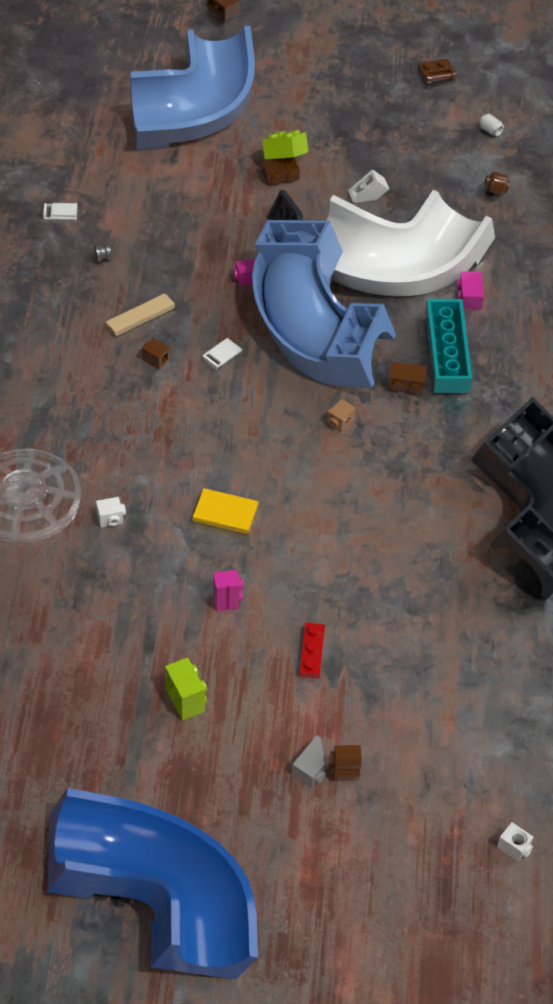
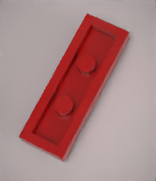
[299,622,325,679]

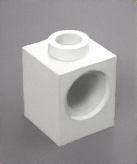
[497,822,533,862]

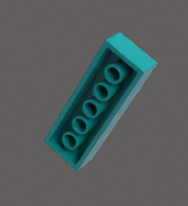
[425,299,472,393]

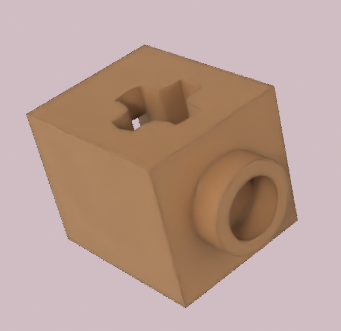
[327,399,356,432]

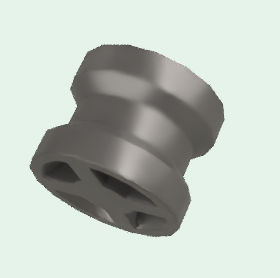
[94,243,111,262]

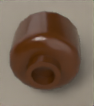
[484,172,510,196]

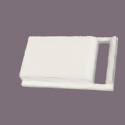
[43,203,78,220]
[202,338,242,369]

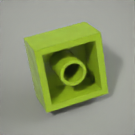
[262,130,308,159]
[165,658,207,721]

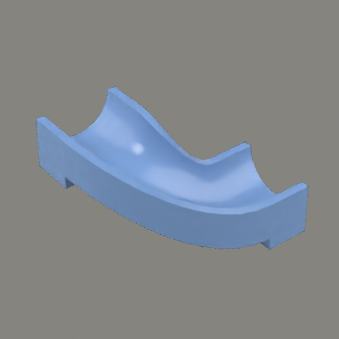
[130,26,255,150]
[252,220,396,388]

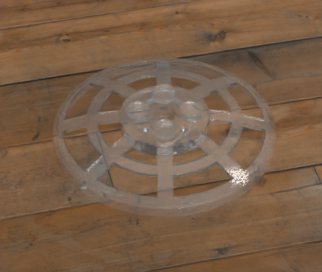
[0,449,82,542]

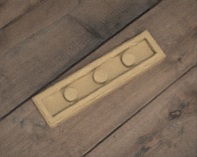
[106,294,175,337]

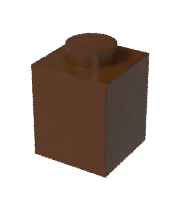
[142,338,170,370]

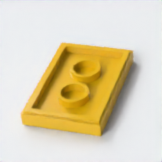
[193,488,259,534]

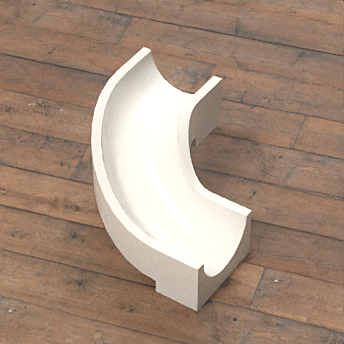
[326,190,495,296]

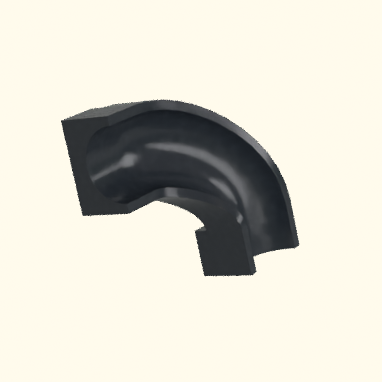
[471,397,553,600]

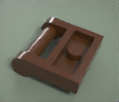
[418,59,457,84]

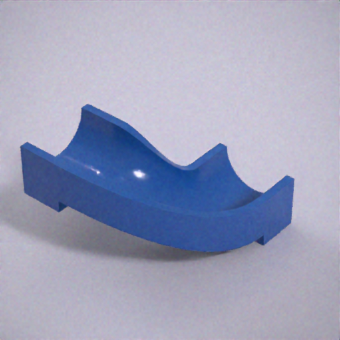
[47,788,258,980]

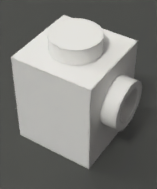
[96,497,126,528]

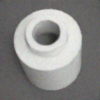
[480,114,504,136]

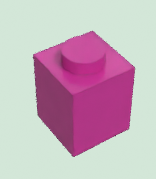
[233,258,256,286]

